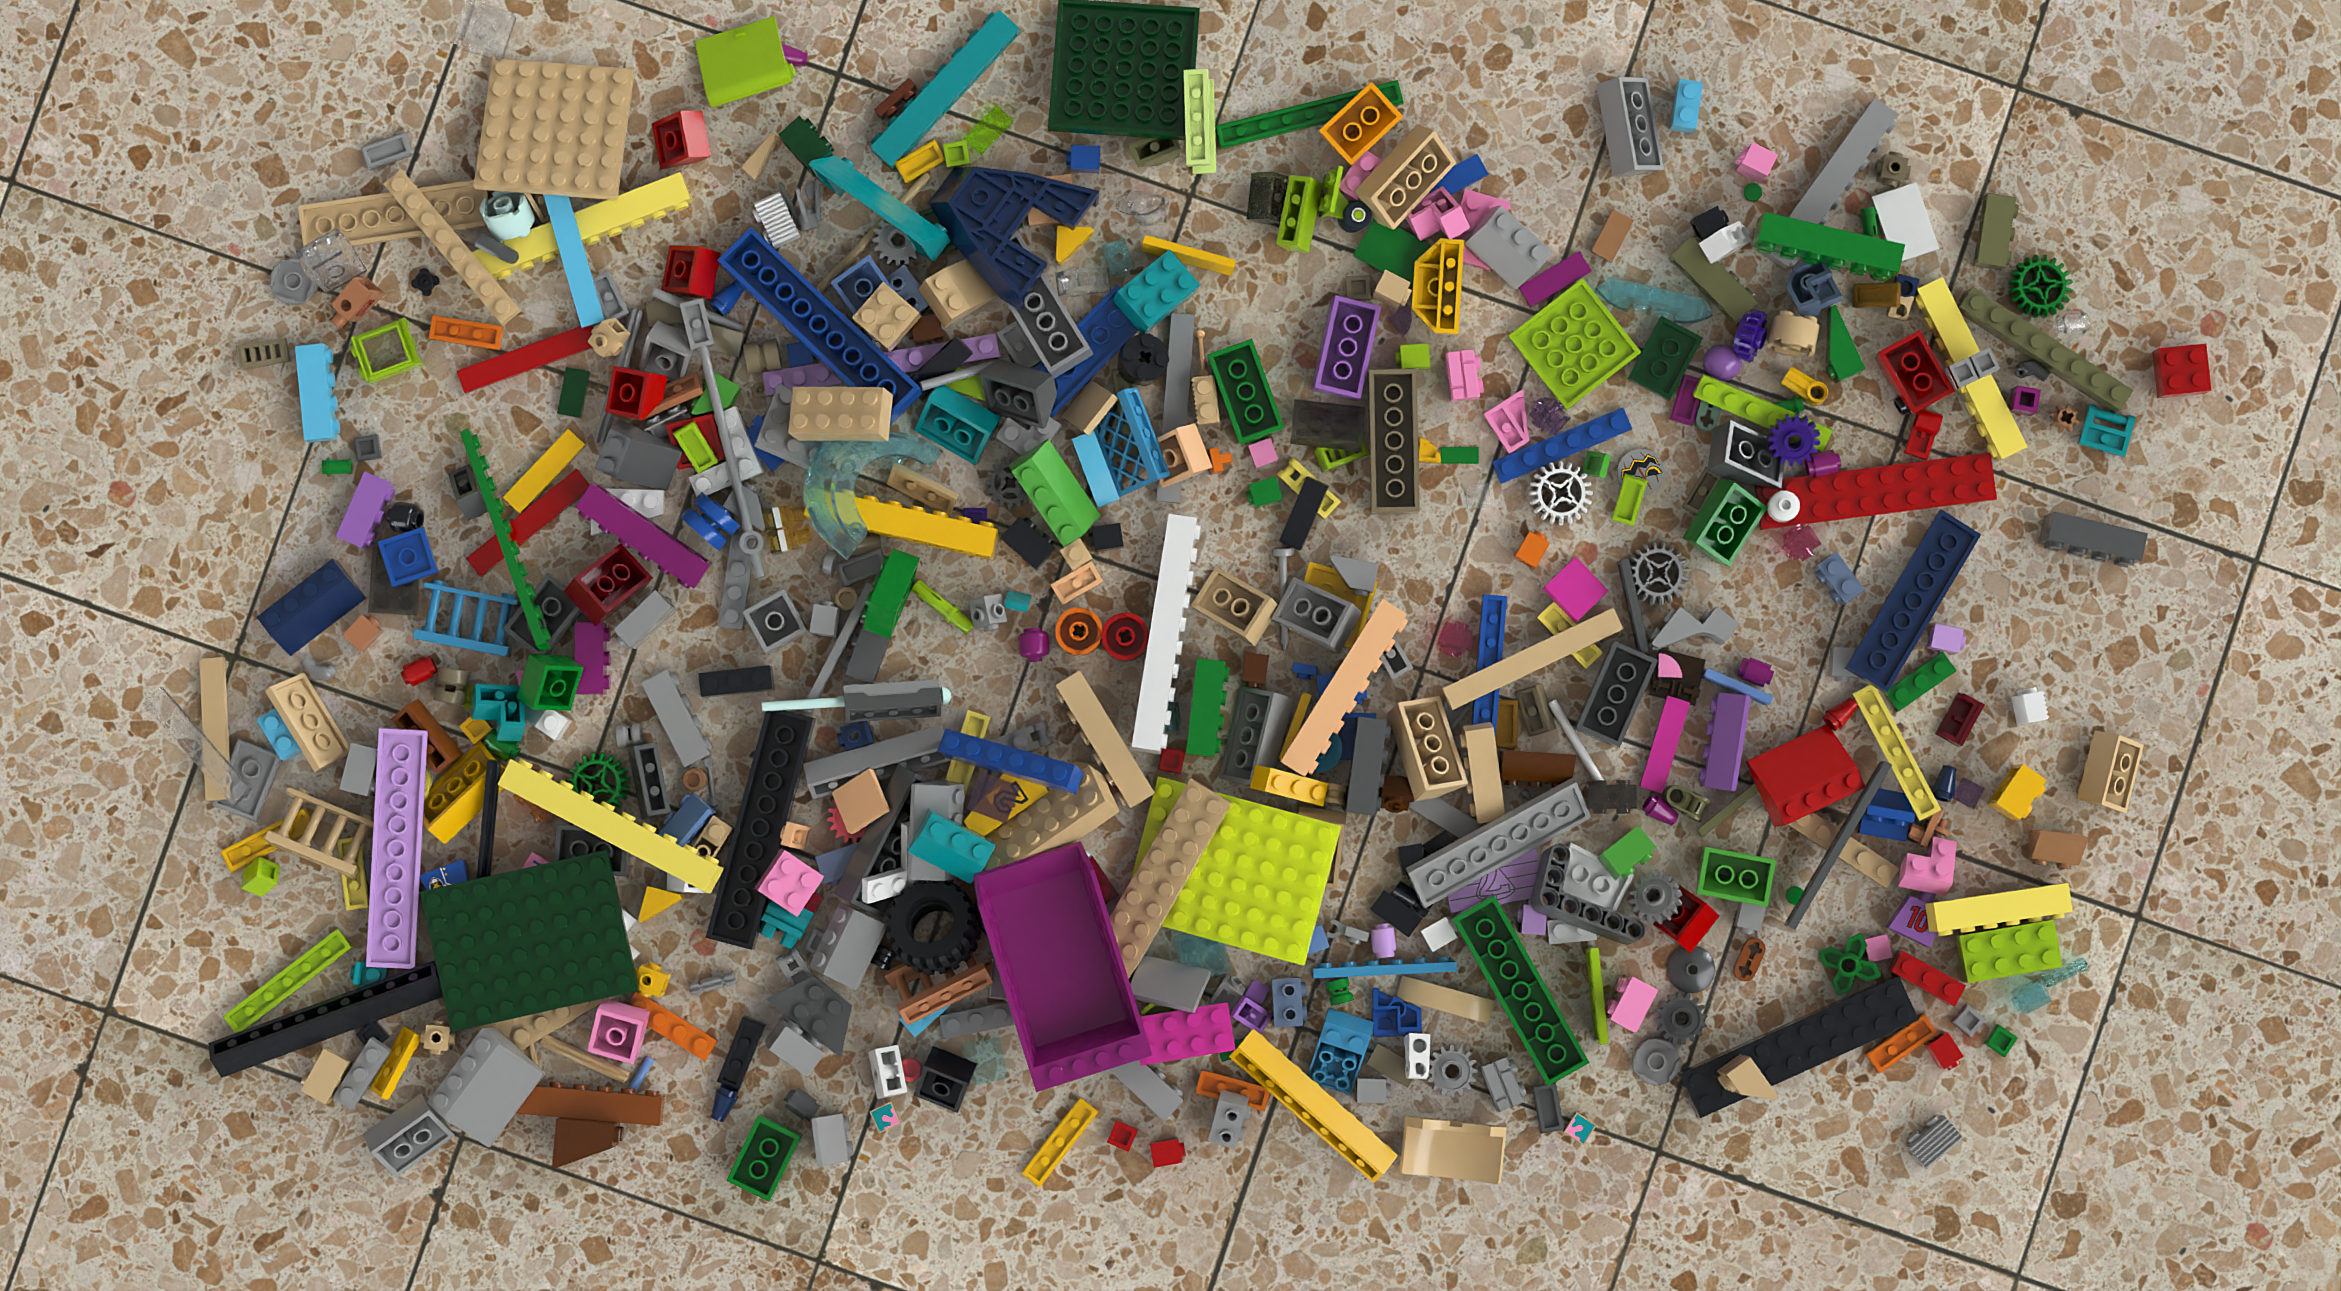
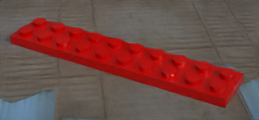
[1754,453,1997,530]

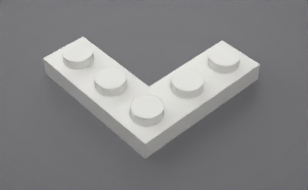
[689,406,764,497]
[862,821,926,904]

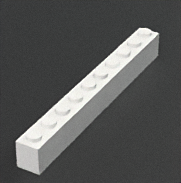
[1131,514,1201,754]

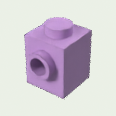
[1516,900,1547,935]

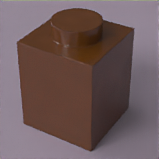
[908,314,943,345]
[1241,652,1269,689]

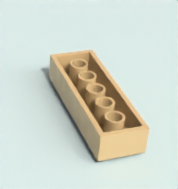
[1054,670,1155,809]
[984,765,1120,871]

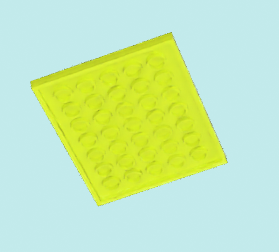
[1130,776,1341,966]

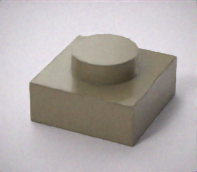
[1346,275,1371,301]

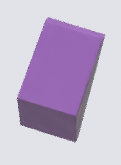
[1230,995,1273,1034]

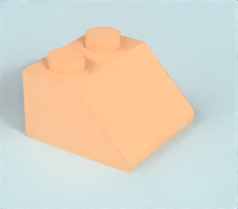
[1157,423,1212,488]

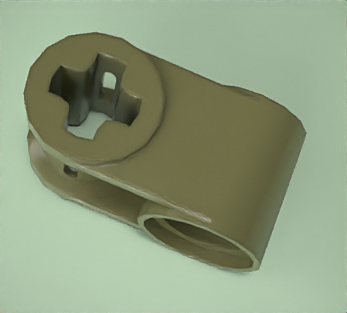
[1663,785,1711,822]

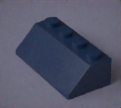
[257,559,367,656]

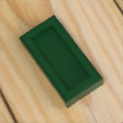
[557,367,590,418]

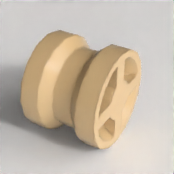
[1324,783,1347,805]

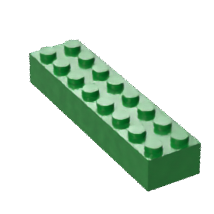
[1451,893,1590,1086]

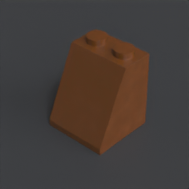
[552,1117,624,1168]

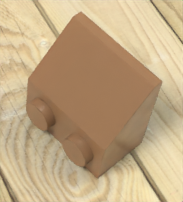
[2027,830,2088,870]

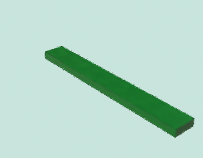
[1215,80,1404,150]

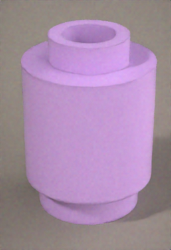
[1370,923,1396,958]

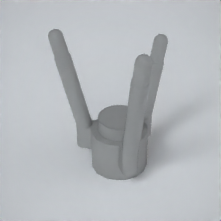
[778,179,822,232]

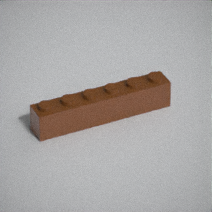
[516,1081,665,1126]

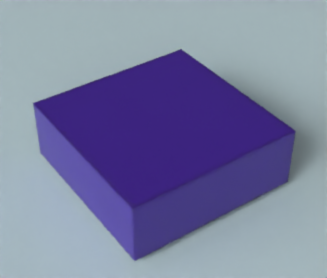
[963,508,987,525]

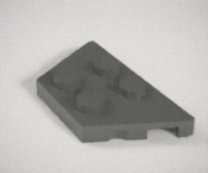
[767,976,852,1057]

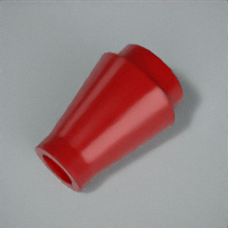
[1823,697,1859,731]

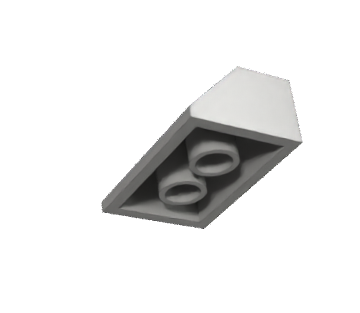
[1464,205,1552,290]
[809,902,886,991]
[363,1092,455,1177]

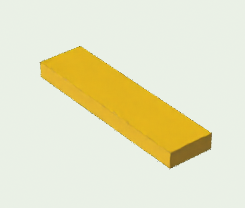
[1141,235,1236,276]
[503,429,586,514]
[220,807,311,872]
[1021,1097,1099,1187]

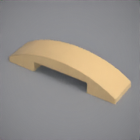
[1396,975,1494,1023]

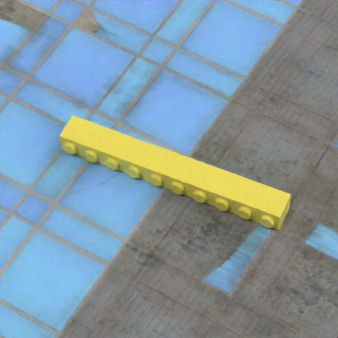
[472,172,693,280]
[497,758,724,894]

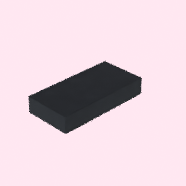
[1370,890,1423,938]

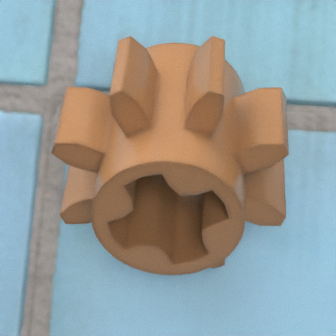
[2049,404,2080,433]

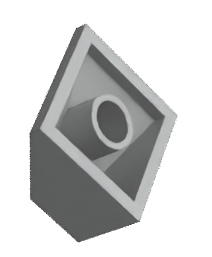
[638,320,692,384]

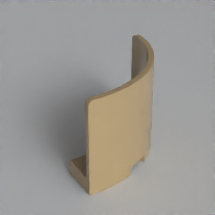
[1400,1116,1507,1184]

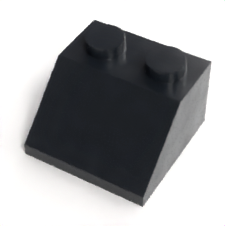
[914,1046,977,1113]

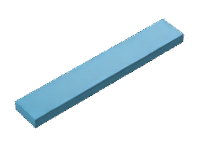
[543,194,605,328]

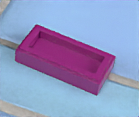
[1669,374,1701,426]

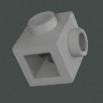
[968,594,1007,631]

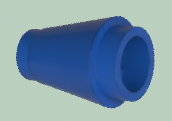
[710,281,744,316]

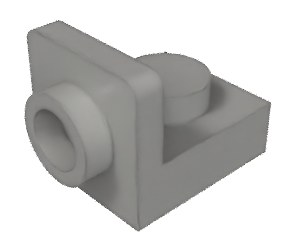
[1208,974,1247,1013]

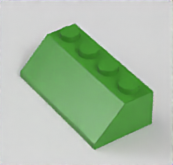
[1009,439,1101,547]

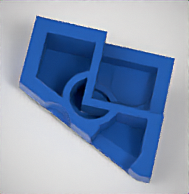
[1372,988,1422,1037]

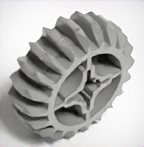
[1629,541,1690,606]

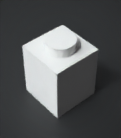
[1420,917,1459,952]

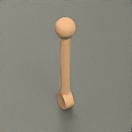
[1195,330,1209,377]

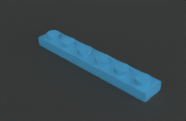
[1312,957,1457,978]

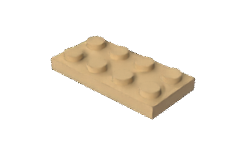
[265,673,350,772]

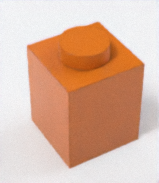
[1513,530,1550,569]

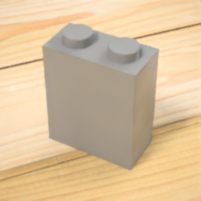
[613,590,677,649]

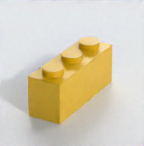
[1250,765,1329,807]

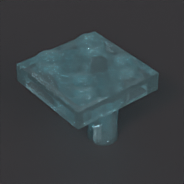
[1174,934,1233,978]

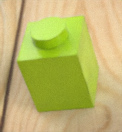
[1395,343,1430,370]

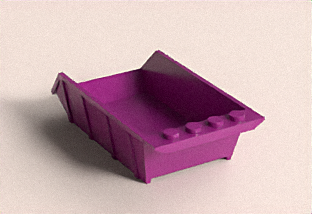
[973,841,1152,1092]

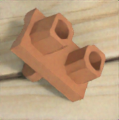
[1907,806,1950,847]

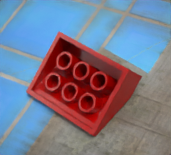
[1745,724,1866,827]

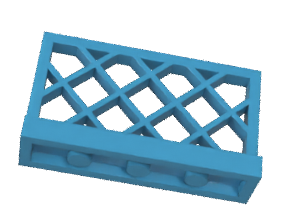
[1094,387,1170,497]

